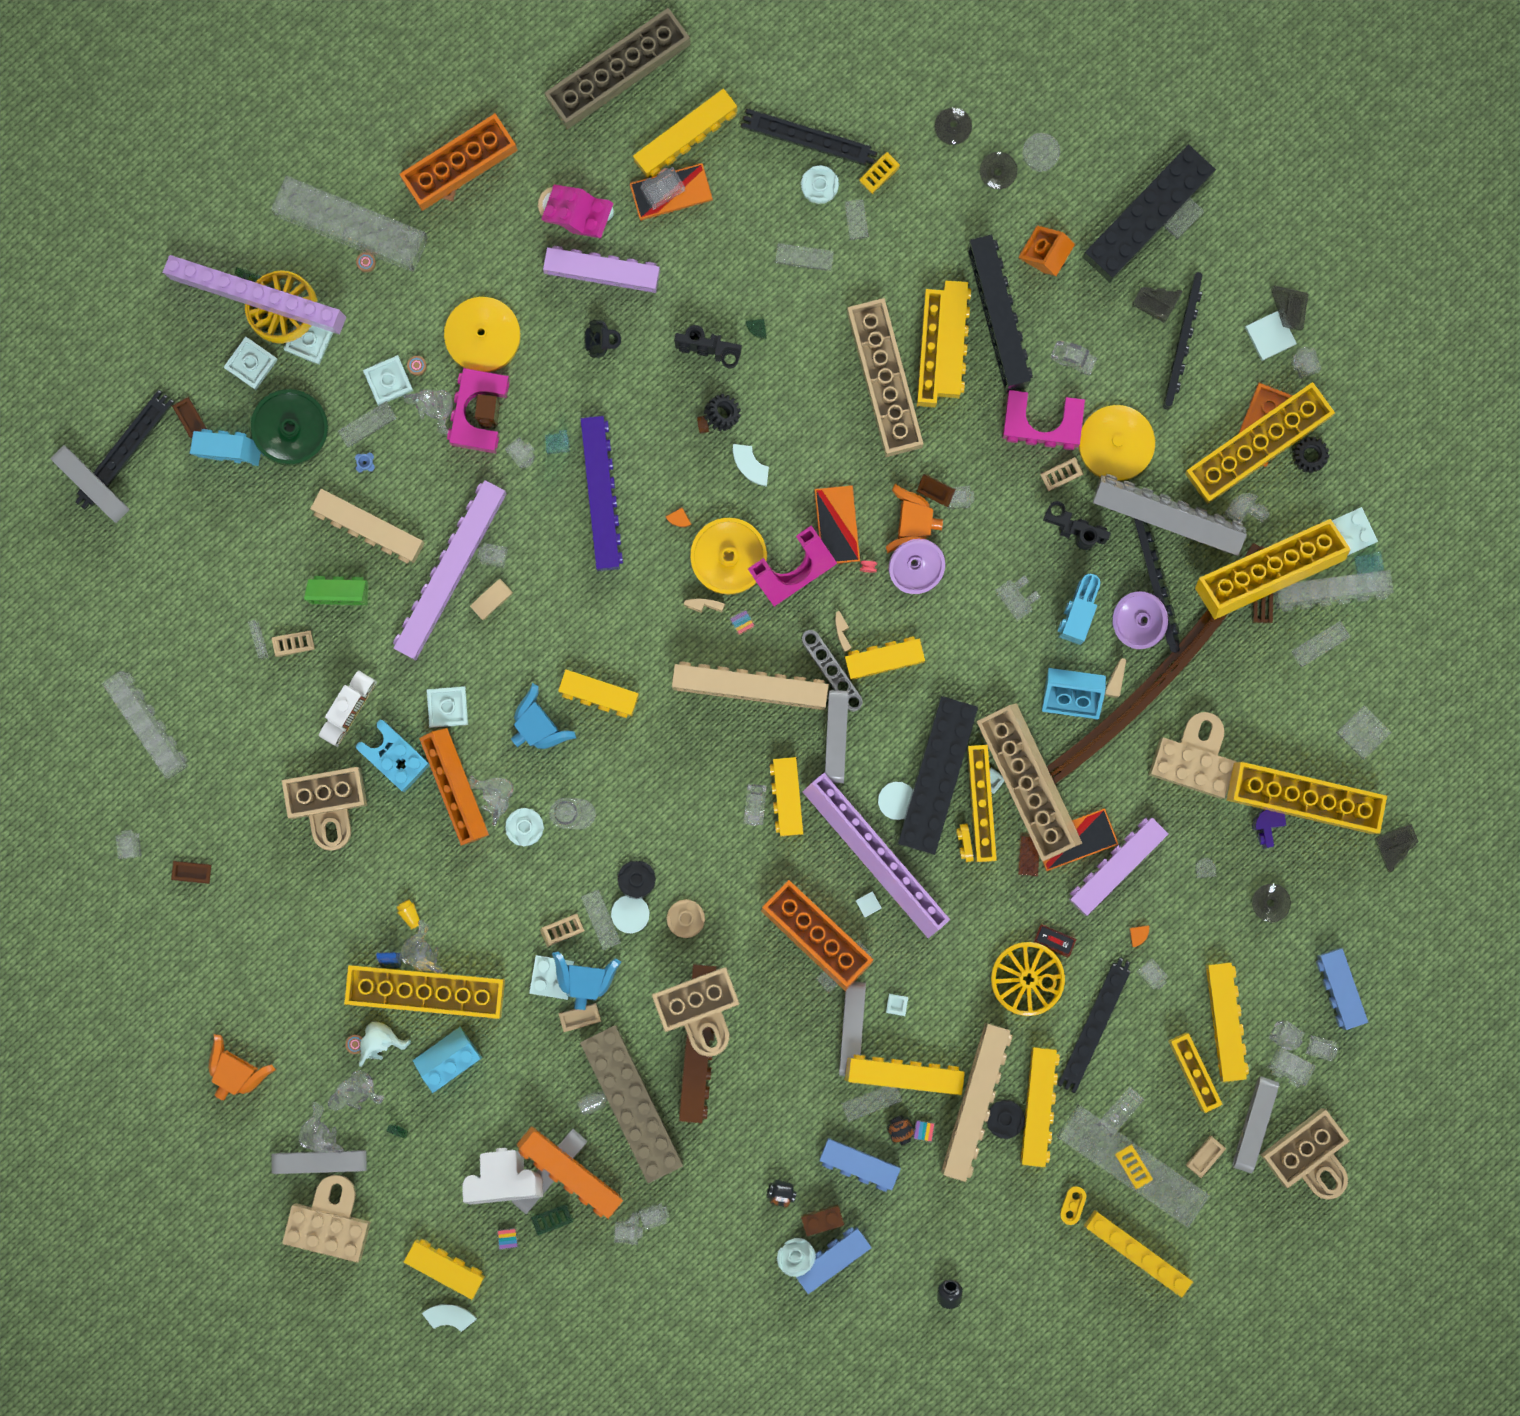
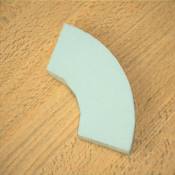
[733,444,769,487]
[422,1304,477,1332]

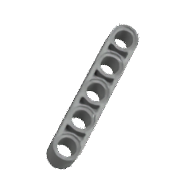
[50,445,130,523]
[802,630,862,712]
[825,690,848,783]
[839,981,866,1076]
[1232,1076,1279,1173]
[511,1129,587,1214]
[271,1150,367,1174]

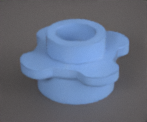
[355,453,375,473]

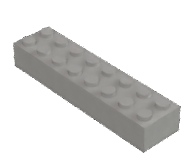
[1093,474,1247,556]

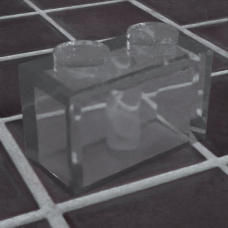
[640,167,685,210]
[1267,1047,1316,1088]

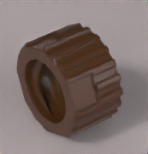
[697,415,709,434]

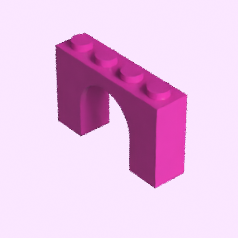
[447,368,510,454]
[1002,390,1085,450]
[748,525,837,606]

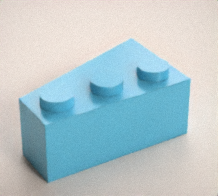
[190,429,261,466]

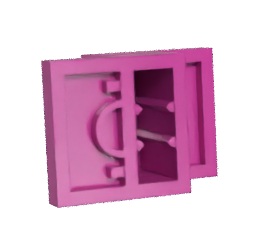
[541,185,614,238]

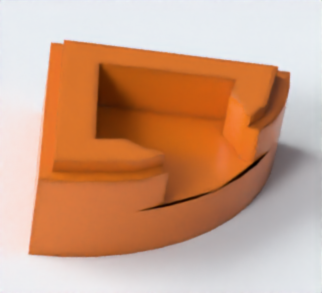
[666,508,691,527]
[1129,925,1149,947]

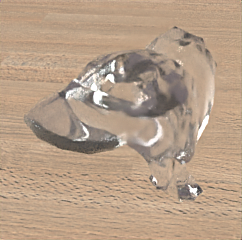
[404,389,453,434]
[469,775,514,826]
[400,920,444,974]
[328,1070,384,1111]
[298,1102,344,1153]

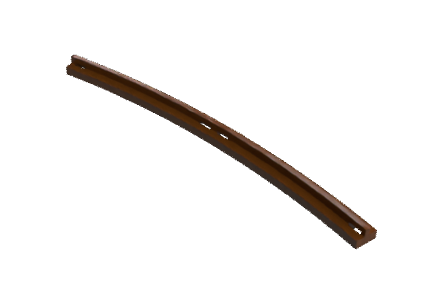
[1047,543,1264,784]

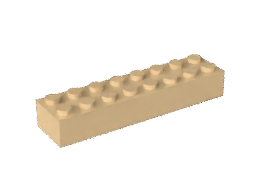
[847,298,923,457]
[672,661,828,710]
[977,703,1082,862]
[941,1023,1012,1182]

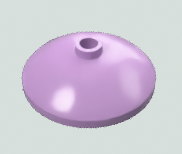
[889,539,945,594]
[1113,592,1168,649]

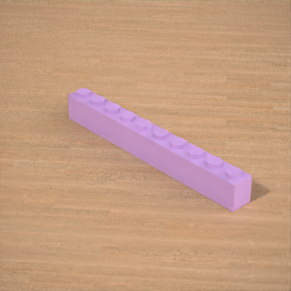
[163,255,346,334]
[393,480,507,661]
[803,773,950,938]

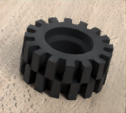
[704,394,741,431]
[1292,437,1330,473]

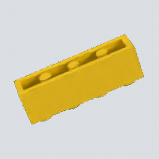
[845,637,925,680]
[558,670,639,718]
[770,757,803,837]
[1168,1033,1223,1113]
[404,1239,485,1299]

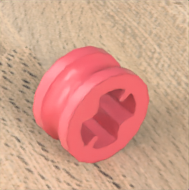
[860,561,877,573]

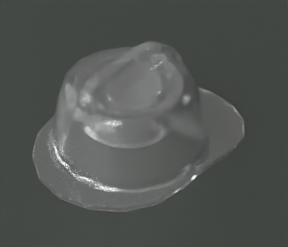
[549,798,596,829]

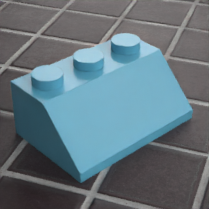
[1042,668,1106,719]
[413,1026,482,1093]

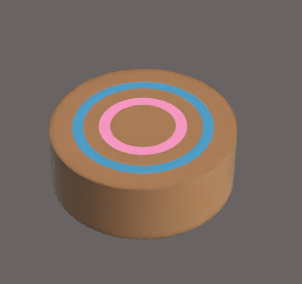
[356,252,376,273]
[407,356,427,376]
[345,1034,363,1054]

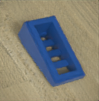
[376,953,401,968]

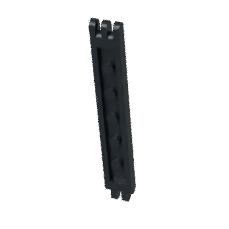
[740,109,878,166]
[1163,272,1202,410]
[75,390,175,510]
[1134,518,1180,653]
[1057,957,1131,1094]

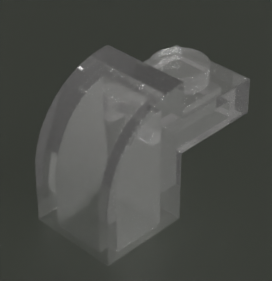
[1050,341,1097,375]
[1223,493,1270,522]
[744,784,767,826]

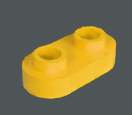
[956,823,974,862]
[1060,1186,1086,1225]

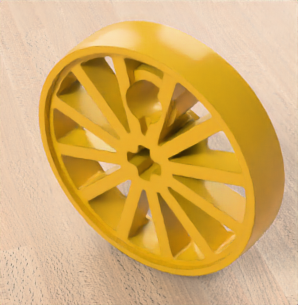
[245,271,318,343]
[991,942,1065,1016]

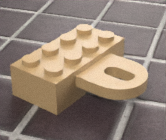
[1148,712,1237,799]
[282,767,367,851]
[652,967,739,1056]
[1260,1108,1350,1199]
[282,1175,371,1262]

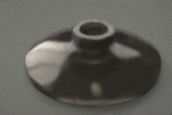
[934,108,972,145]
[979,152,1017,190]
[1252,884,1291,922]

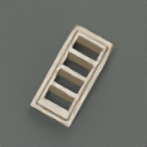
[1040,457,1084,491]
[272,631,315,657]
[1104,658,1126,698]
[540,914,584,947]

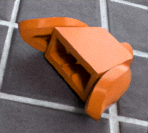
[886,484,943,554]
[209,1034,276,1100]

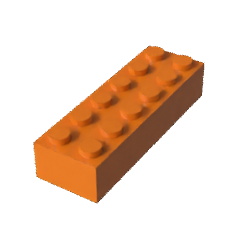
[399,114,518,211]
[761,880,873,991]

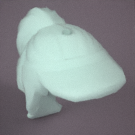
[359,1021,411,1067]

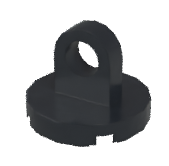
[584,320,621,358]

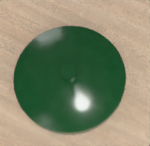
[251,389,328,466]

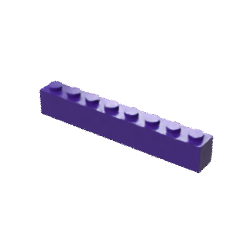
[581,416,623,571]

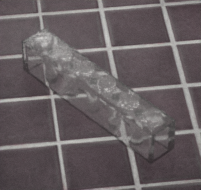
[1274,570,1394,612]
[102,670,188,779]

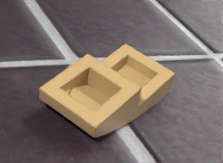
[470,579,513,620]
[684,599,725,613]
[835,611,851,653]

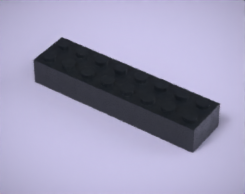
[1082,144,1216,283]
[967,234,1033,394]
[896,696,978,855]

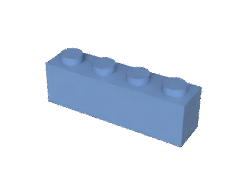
[1316,949,1368,1030]
[819,1138,901,1192]
[796,1227,871,1294]

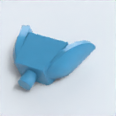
[511,683,577,749]
[552,951,621,1010]

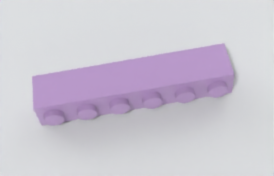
[543,246,660,293]
[1069,818,1168,916]

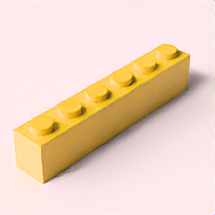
[633,88,737,178]
[937,281,971,398]
[917,289,945,407]
[967,745,997,862]
[1205,963,1249,1082]
[1020,1047,1060,1167]
[845,1054,965,1095]
[1084,1210,1193,1298]

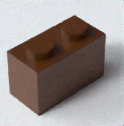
[475,394,500,428]
[801,1204,844,1236]

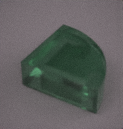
[234,267,261,282]
[745,319,767,339]
[386,1123,409,1138]

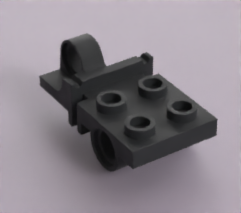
[674,325,742,368]
[1043,501,1111,550]

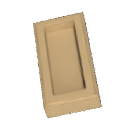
[559,1003,601,1032]
[1186,1136,1226,1178]

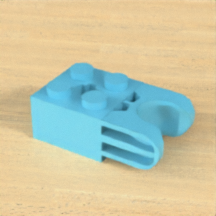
[1057,574,1100,645]
[355,719,430,792]

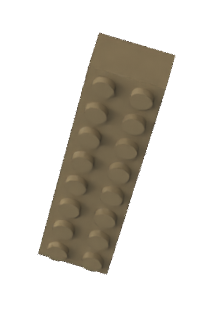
[544,8,691,130]
[580,1025,684,1183]

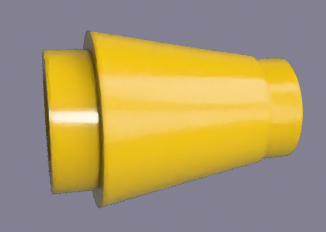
[396,899,421,929]

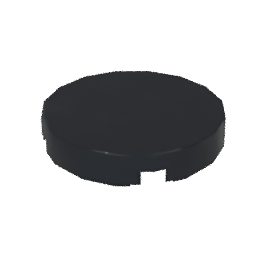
[617,861,656,899]
[986,1100,1025,1139]

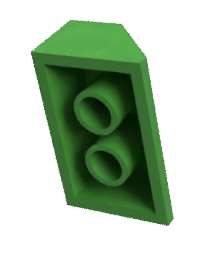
[304,576,368,605]

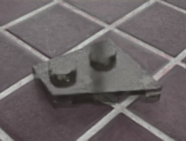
[1271,285,1309,331]
[1132,287,1183,323]
[1375,823,1419,873]

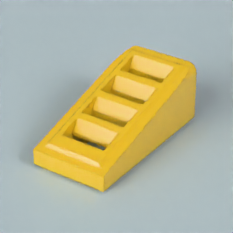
[859,152,900,194]
[1115,1144,1153,1189]

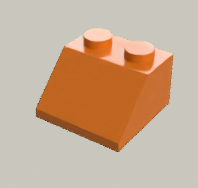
[1018,226,1075,276]

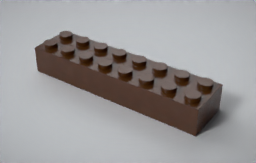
[679,964,717,1123]

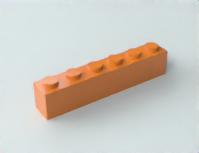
[419,728,489,846]
[517,1126,623,1219]

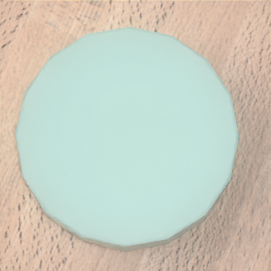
[801,165,839,204]
[878,782,912,820]
[505,808,544,846]
[611,896,650,933]
[777,1238,816,1277]

